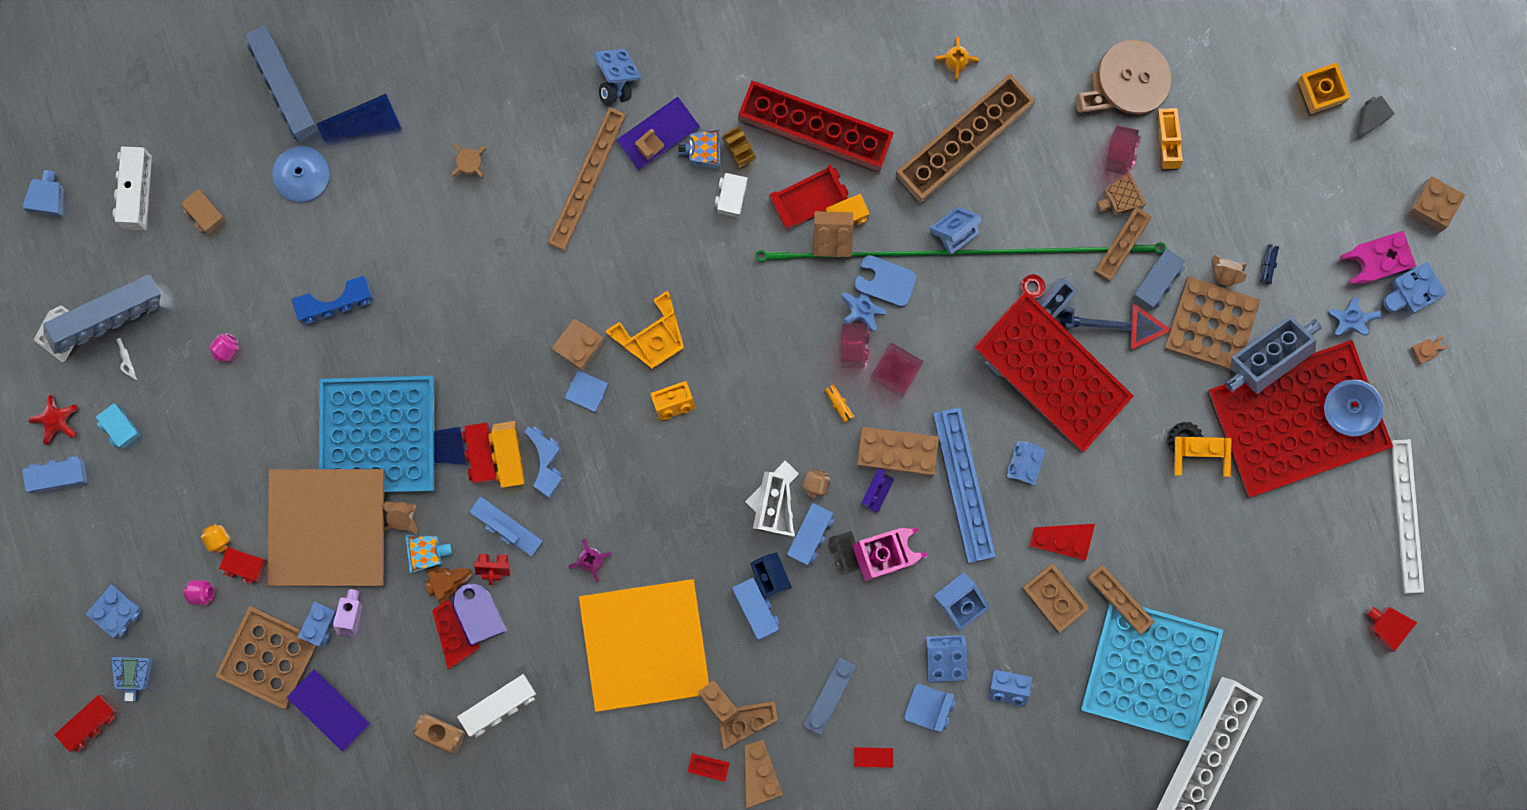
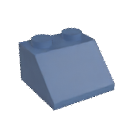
[934,573,990,631]

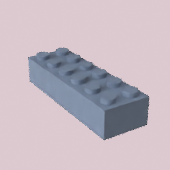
[244,25,320,142]
[43,274,161,354]

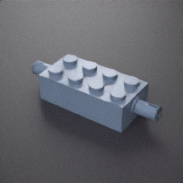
[1225,315,1322,394]

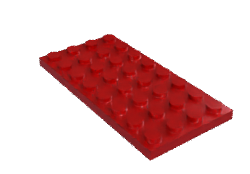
[973,291,1134,452]

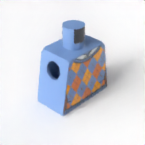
[678,129,720,169]

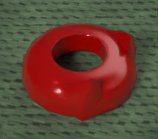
[1021,274,1045,298]

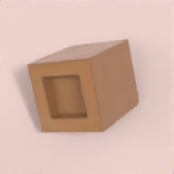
[635,129,664,161]

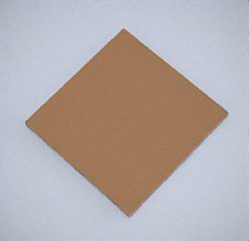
[268,469,385,586]

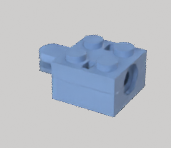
[1383,261,1447,316]

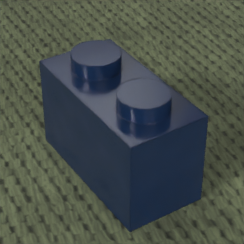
[750,552,792,599]

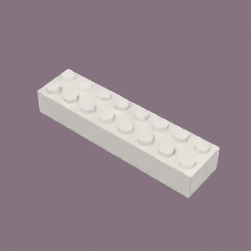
[1157,677,1263,810]

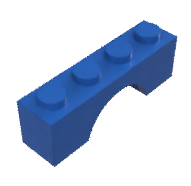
[291,275,374,325]

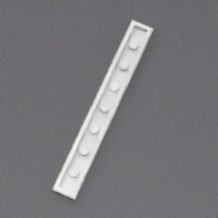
[1391,439,1424,594]

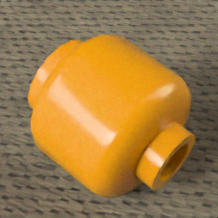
[201,523,230,553]

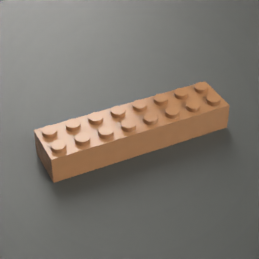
[896,74,1035,204]

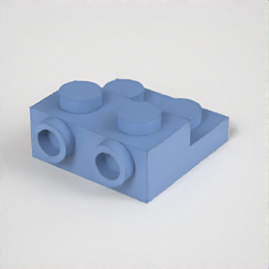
[86,584,141,639]

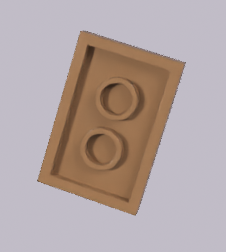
[1022,563,1089,633]

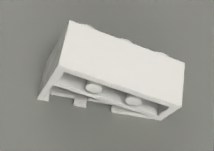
[753,472,795,537]

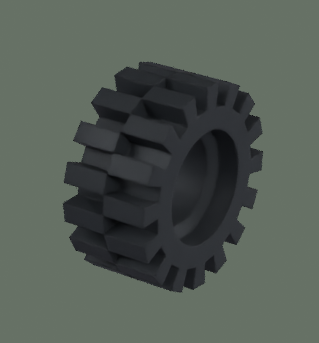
[1167,422,1204,458]

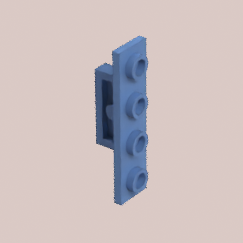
[469,496,543,557]

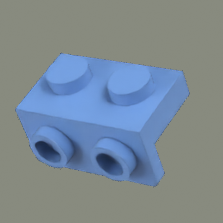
[1007,441,1046,486]
[298,601,337,647]
[988,669,1032,706]

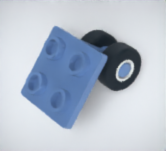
[593,49,641,104]

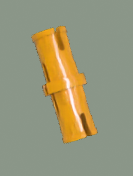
[824,384,855,423]

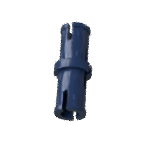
[1260,244,1280,284]

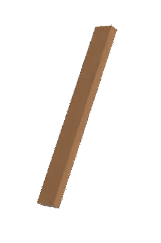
[547,107,627,251]

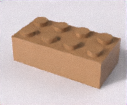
[857,427,939,477]

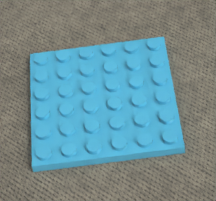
[1080,602,1224,742]

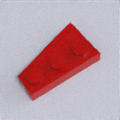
[1029,523,1095,561]
[432,600,480,670]

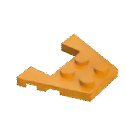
[605,290,684,369]

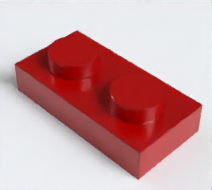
[687,753,730,782]

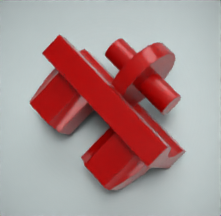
[474,554,510,585]

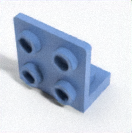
[926,635,967,682]

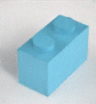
[96,403,141,449]

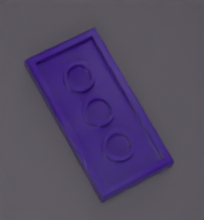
[617,97,700,171]
[286,669,370,751]

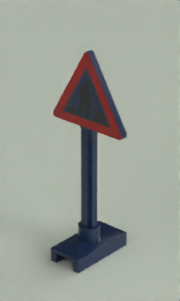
[1056,304,1171,350]

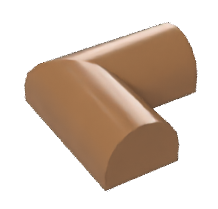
[1076,72,1115,113]

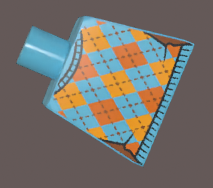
[406,535,452,574]

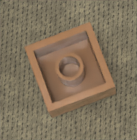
[1409,176,1465,231]
[813,211,853,257]

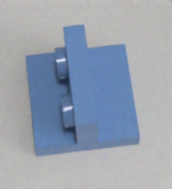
[930,206,982,254]

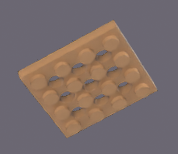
[1165,276,1261,371]
[215,606,317,709]

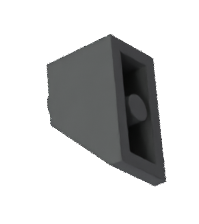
[1358,95,1395,138]

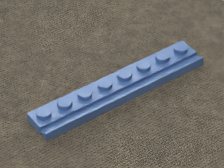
[933,407,996,563]

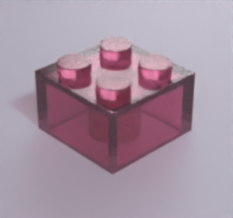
[1104,125,1141,174]
[841,324,870,368]
[871,342,924,397]

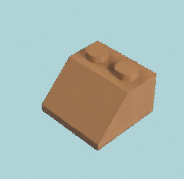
[551,319,605,371]

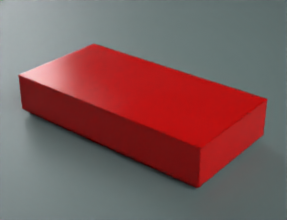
[854,747,893,768]

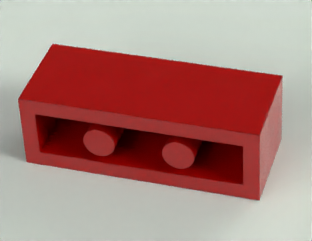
[462,422,496,485]
[54,695,118,752]

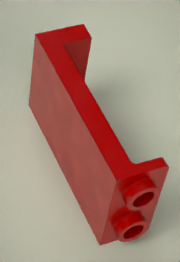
[769,164,849,231]

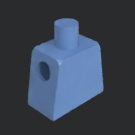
[22,170,63,217]

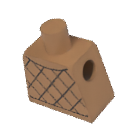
[1097,172,1146,216]

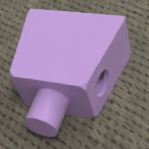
[333,589,362,638]

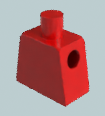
[1366,606,1417,652]

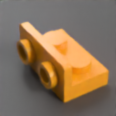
[650,381,696,421]

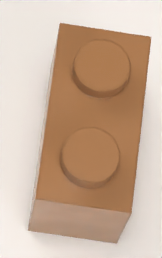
[181,188,226,235]
[698,680,739,726]

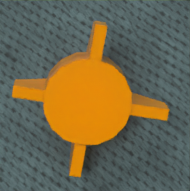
[935,37,979,81]

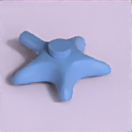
[841,292,886,331]
[1329,297,1381,336]

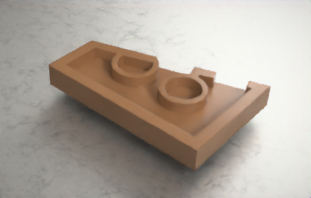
[719,701,778,749]
[745,740,783,808]

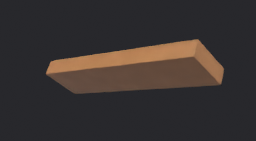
[1095,207,1152,281]
[1087,564,1155,635]

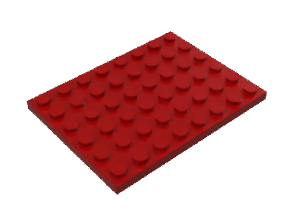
[1208,340,1393,498]

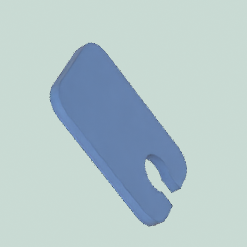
[854,255,916,306]

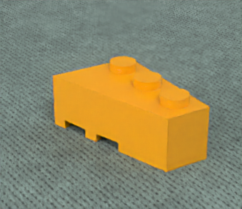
[489,421,525,488]

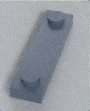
[804,657,857,735]

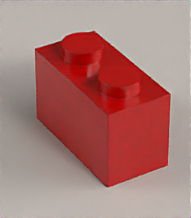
[219,547,267,584]

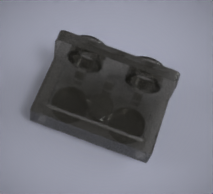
[828,531,860,575]

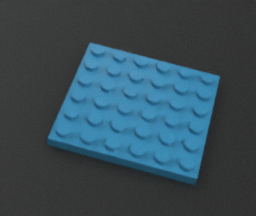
[319,376,434,493]

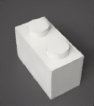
[714,173,748,218]

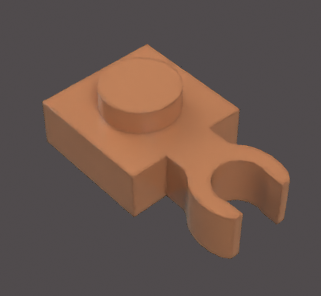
[1411,337,1448,364]

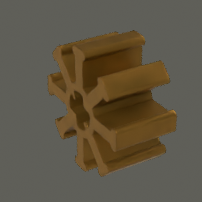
[722,126,756,168]

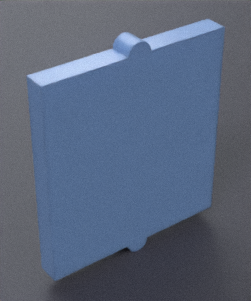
[565,370,608,412]

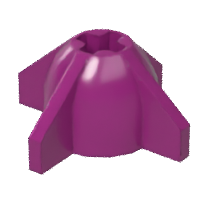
[568,539,611,582]

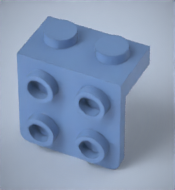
[904,684,956,733]

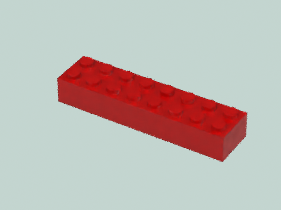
[738,80,894,172]

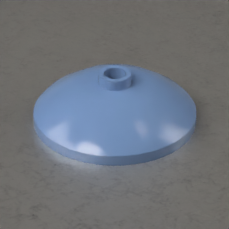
[272,146,330,203]
[1324,380,1383,436]

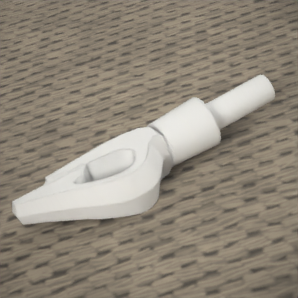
[116,338,137,380]

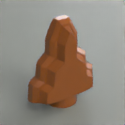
[425,566,472,604]

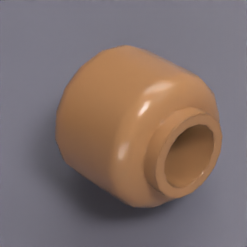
[803,469,830,498]

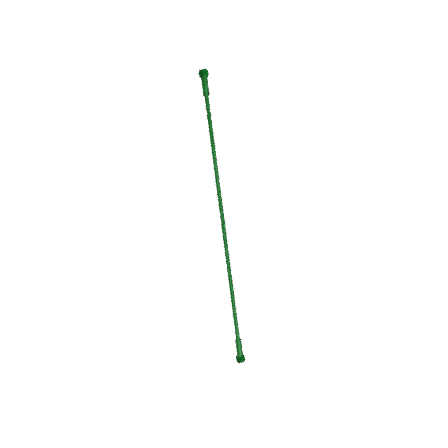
[755,242,1166,262]

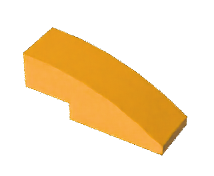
[1158,108,1183,169]

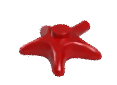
[28,395,78,445]

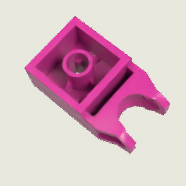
[1340,231,1416,285]
[852,527,928,582]

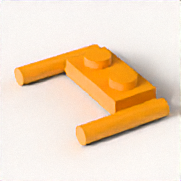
[1174,437,1231,477]

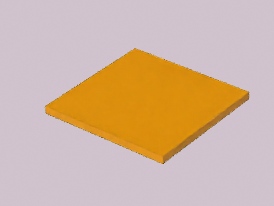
[579,579,709,712]

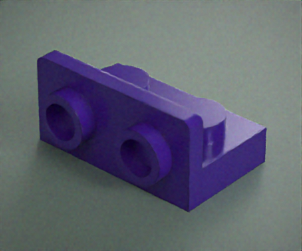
[861,468,894,513]

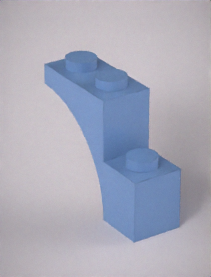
[524,426,563,499]

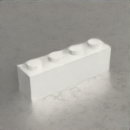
[457,674,537,738]

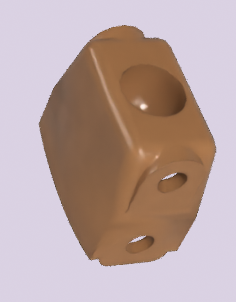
[413,713,467,755]

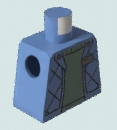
[112,657,153,701]

